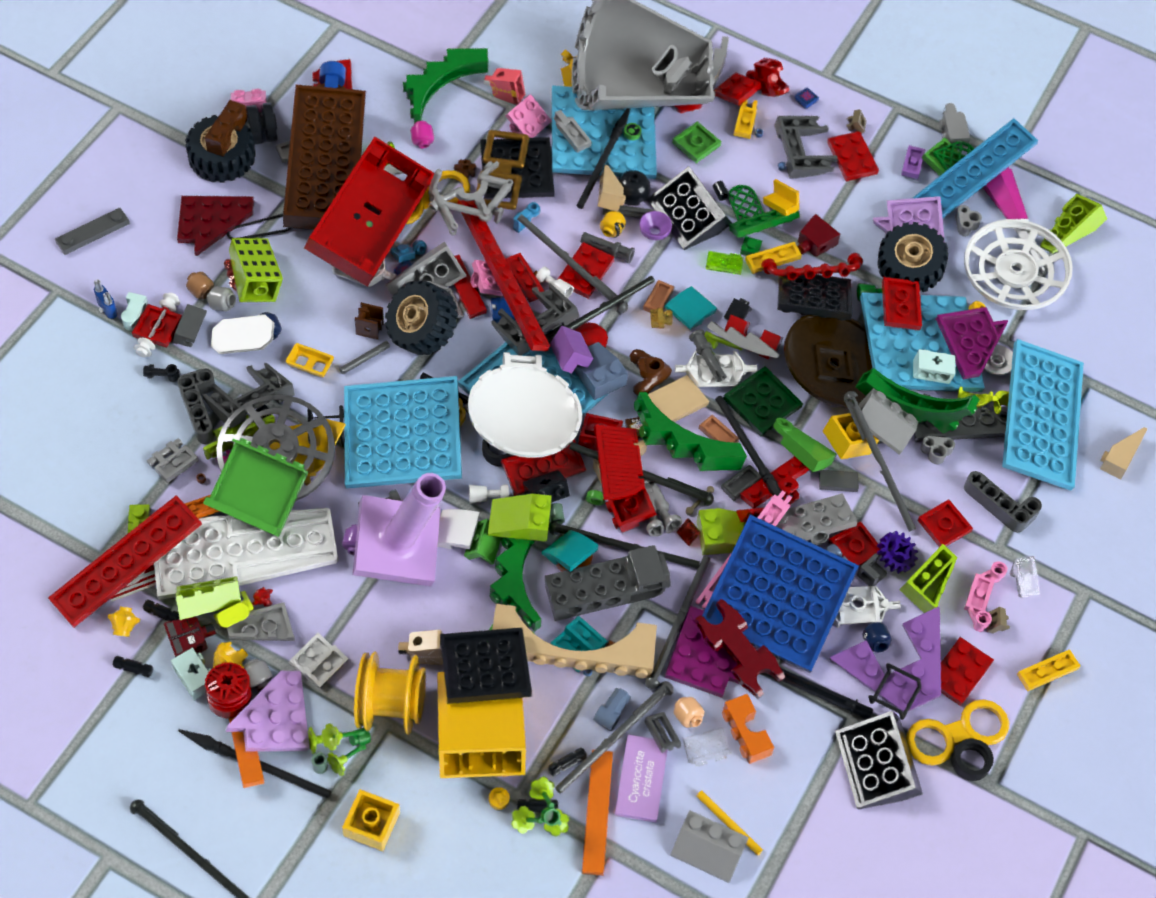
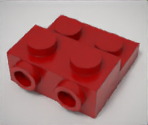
[578,413,623,451]
[605,488,657,533]

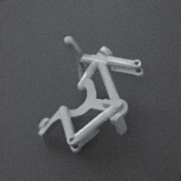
[428,161,513,235]

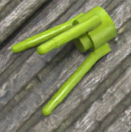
[704,331,743,355]

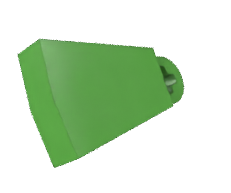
[773,418,837,472]

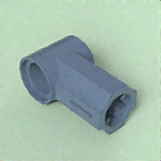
[593,688,631,731]

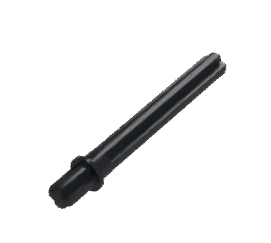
[767,668,873,719]

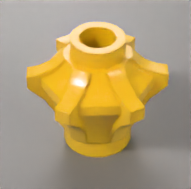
[108,606,140,637]

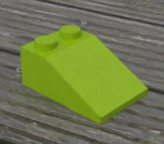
[488,494,552,542]
[696,508,746,555]

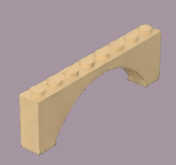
[492,604,657,678]

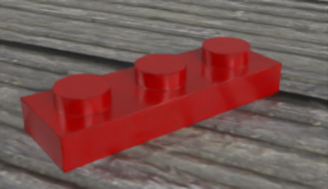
[505,253,544,303]

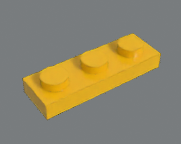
[745,242,802,274]
[1017,649,1080,692]

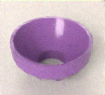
[639,211,672,240]

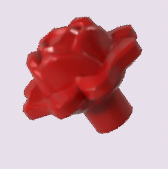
[252,587,273,607]

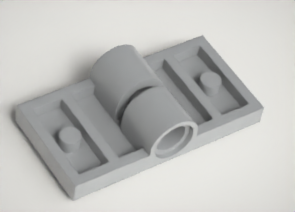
[776,493,857,545]

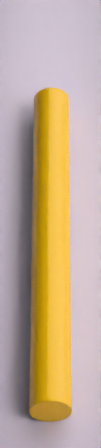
[696,790,763,856]

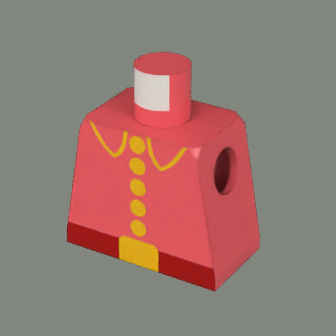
[484,68,525,105]

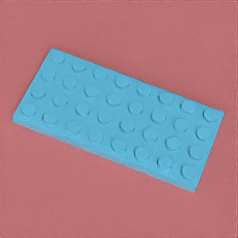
[1002,339,1084,491]

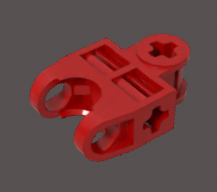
[746,57,790,97]

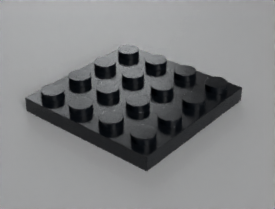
[480,137,555,199]
[777,274,852,320]
[440,627,532,704]

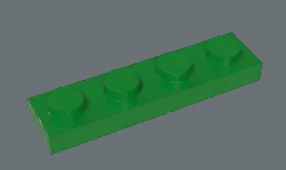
[729,210,800,238]

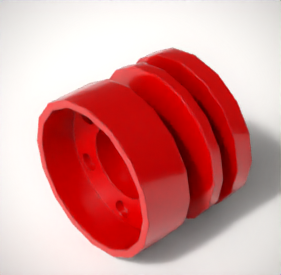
[205,662,252,719]

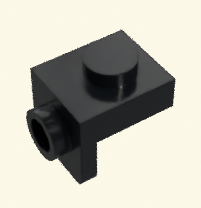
[724,298,752,320]

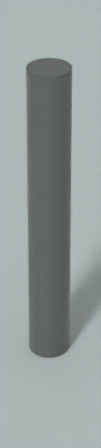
[339,341,390,374]

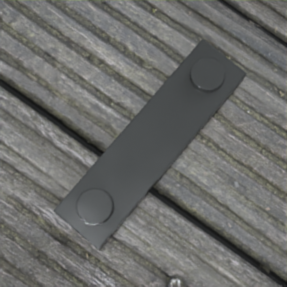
[55,208,130,255]

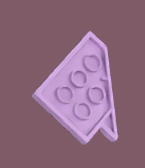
[873,196,945,242]
[226,671,309,751]

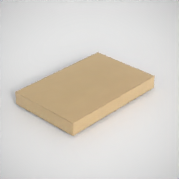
[648,375,709,422]

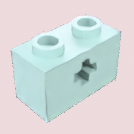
[913,349,955,384]
[171,648,211,700]

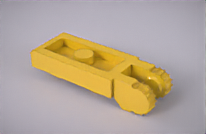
[734,100,758,139]

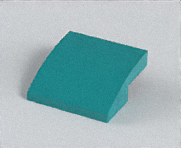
[664,286,717,330]
[542,530,598,572]
[550,615,608,673]

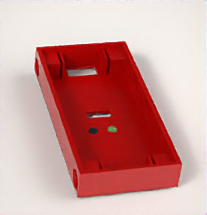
[304,136,434,287]

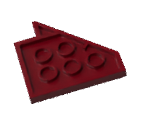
[177,196,254,256]

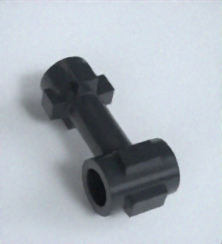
[143,364,181,382]

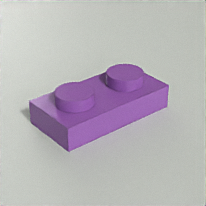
[901,145,926,179]

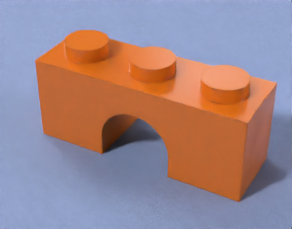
[722,694,774,764]

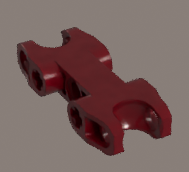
[695,599,785,699]

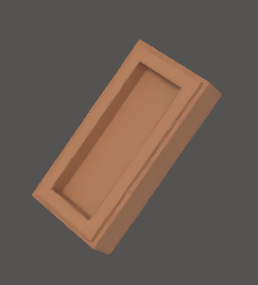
[643,280,675,317]
[698,414,739,443]

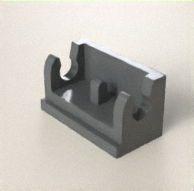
[173,304,207,347]

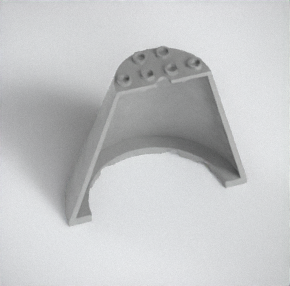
[572,0,715,111]

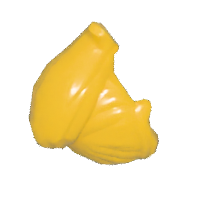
[213,642,248,668]

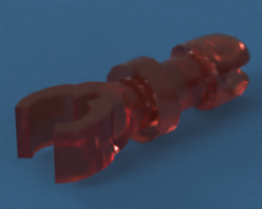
[224,259,236,291]

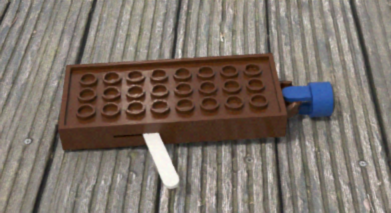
[283,61,403,230]

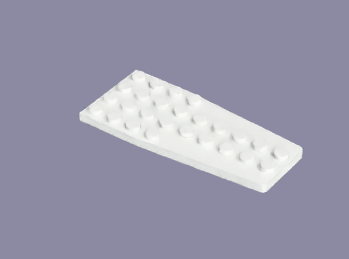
[154,508,338,600]

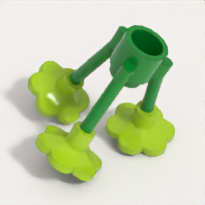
[308,723,371,777]
[511,776,569,836]

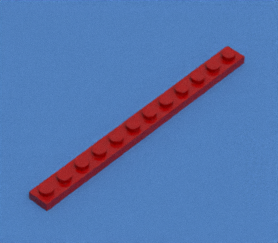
[457,200,550,351]

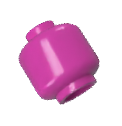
[410,121,434,149]

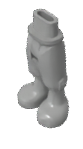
[638,476,682,536]

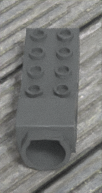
[545,545,670,621]

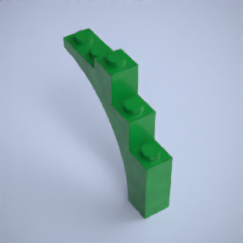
[403,48,488,123]
[856,368,980,433]
[634,392,747,471]
[489,520,550,632]

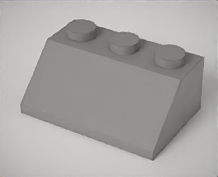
[859,388,919,455]
[670,810,749,883]

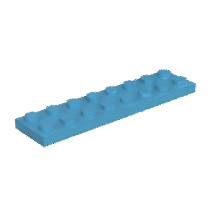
[911,118,1038,218]

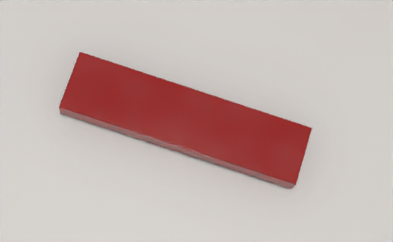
[453,255,487,319]

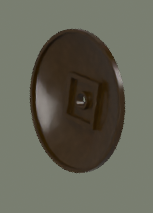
[784,314,873,408]

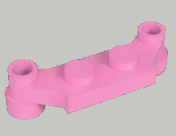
[964,561,1007,632]

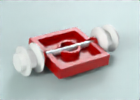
[132,293,182,357]

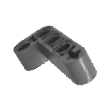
[178,368,215,444]
[964,471,1042,533]

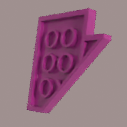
[936,307,1008,379]
[664,606,740,698]

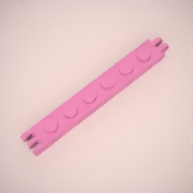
[695,490,792,609]

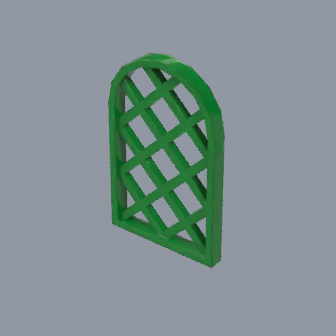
[933,141,974,171]
[728,185,764,221]

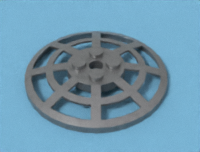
[217,395,335,501]

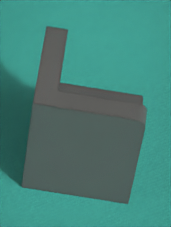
[857,553,887,586]

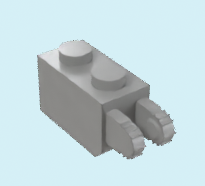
[939,102,970,150]

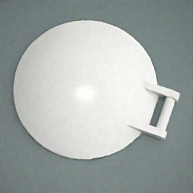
[468,352,582,458]

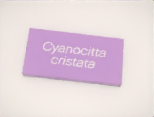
[615,735,668,823]

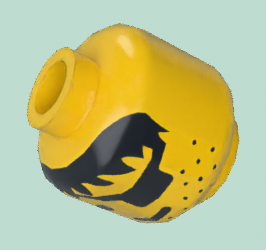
[600,211,626,238]

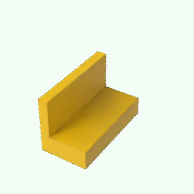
[763,179,799,216]

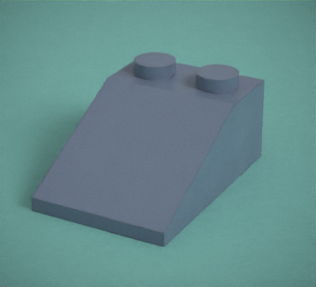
[574,342,628,400]

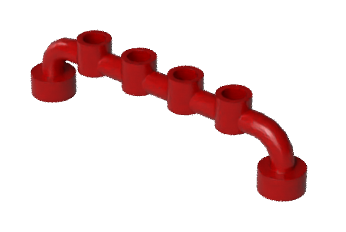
[761,253,863,281]

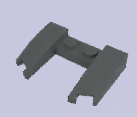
[774,116,837,178]
[491,283,579,355]
[202,363,295,429]

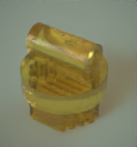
[650,308,673,329]

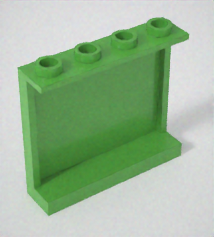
[203,438,309,537]

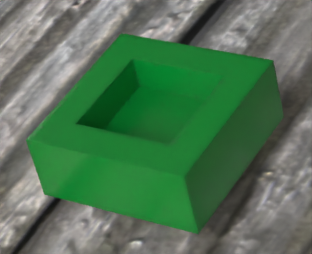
[740,236,762,256]

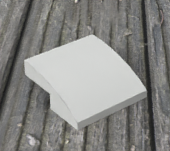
[437,509,480,549]
[288,633,348,688]

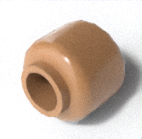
[186,272,214,299]

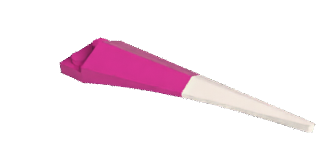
[982,167,1045,273]

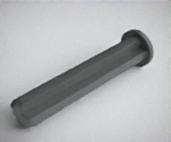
[602,205,655,218]

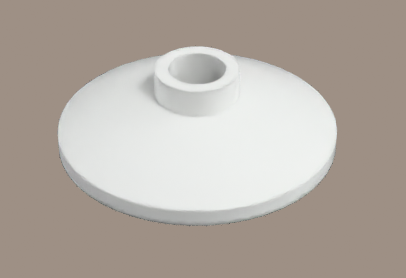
[984,345,1013,375]

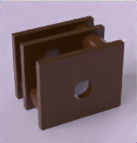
[355,302,384,340]

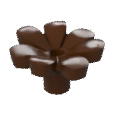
[454,159,477,178]

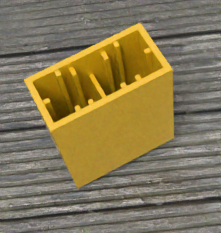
[437,672,526,778]

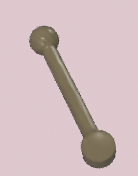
[686,486,714,515]

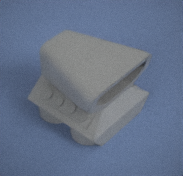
[652,45,692,94]

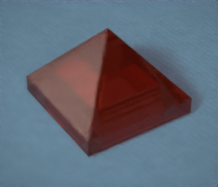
[676,518,701,546]

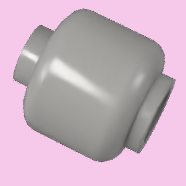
[207,286,236,311]
[243,658,272,691]

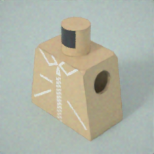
[398,630,443,665]

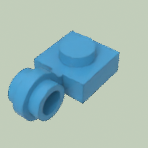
[513,202,540,233]
[391,240,427,263]

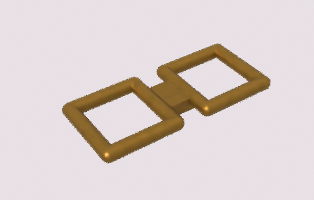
[474,130,529,210]

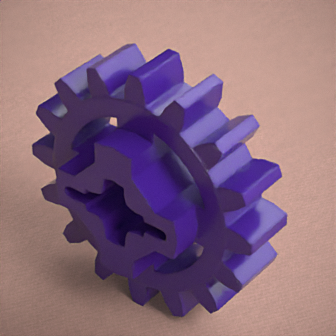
[877,531,918,574]

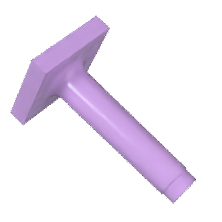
[352,473,446,586]

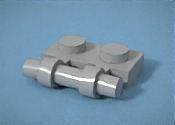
[147,438,198,483]

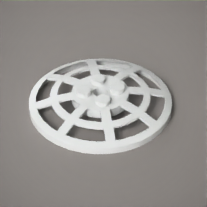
[964,219,1073,310]

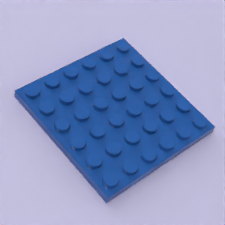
[702,515,859,673]

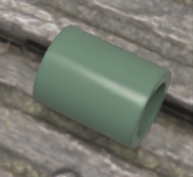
[550,503,565,524]
[312,753,328,774]

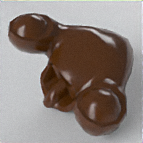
[629,349,672,396]

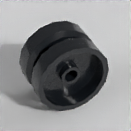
[246,102,278,144]

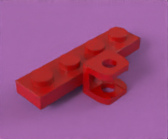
[740,456,810,508]

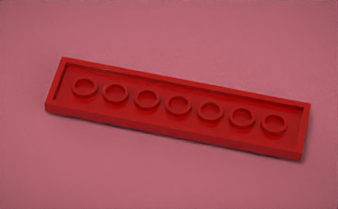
[48,495,202,628]

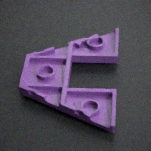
[830,607,941,712]

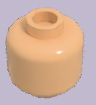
[674,697,704,728]

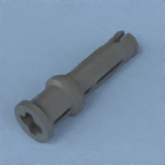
[580,232,635,263]
[689,329,727,382]

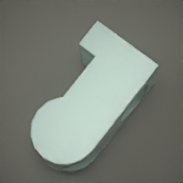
[121,292,148,331]

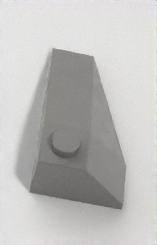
[386,242,467,296]

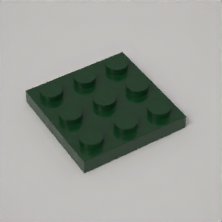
[723,366,803,436]

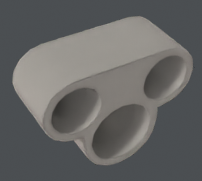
[955,205,982,236]
[920,436,955,464]

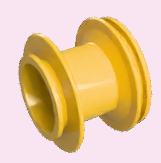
[354,651,426,735]

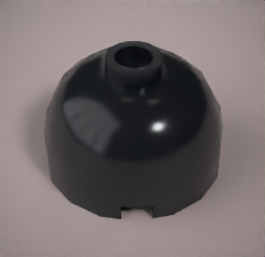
[618,170,650,206]

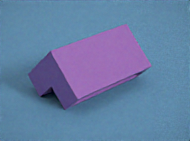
[550,326,593,374]

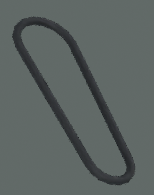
[227,214,291,240]

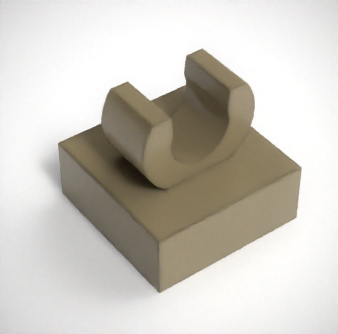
[846,109,866,134]
[987,607,1010,634]

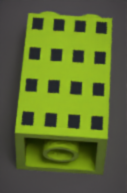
[229,238,283,302]

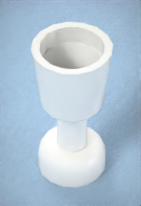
[536,267,574,299]
[469,484,509,504]

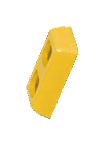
[286,343,334,378]

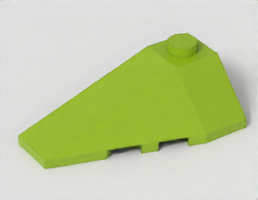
[1040,194,1107,253]

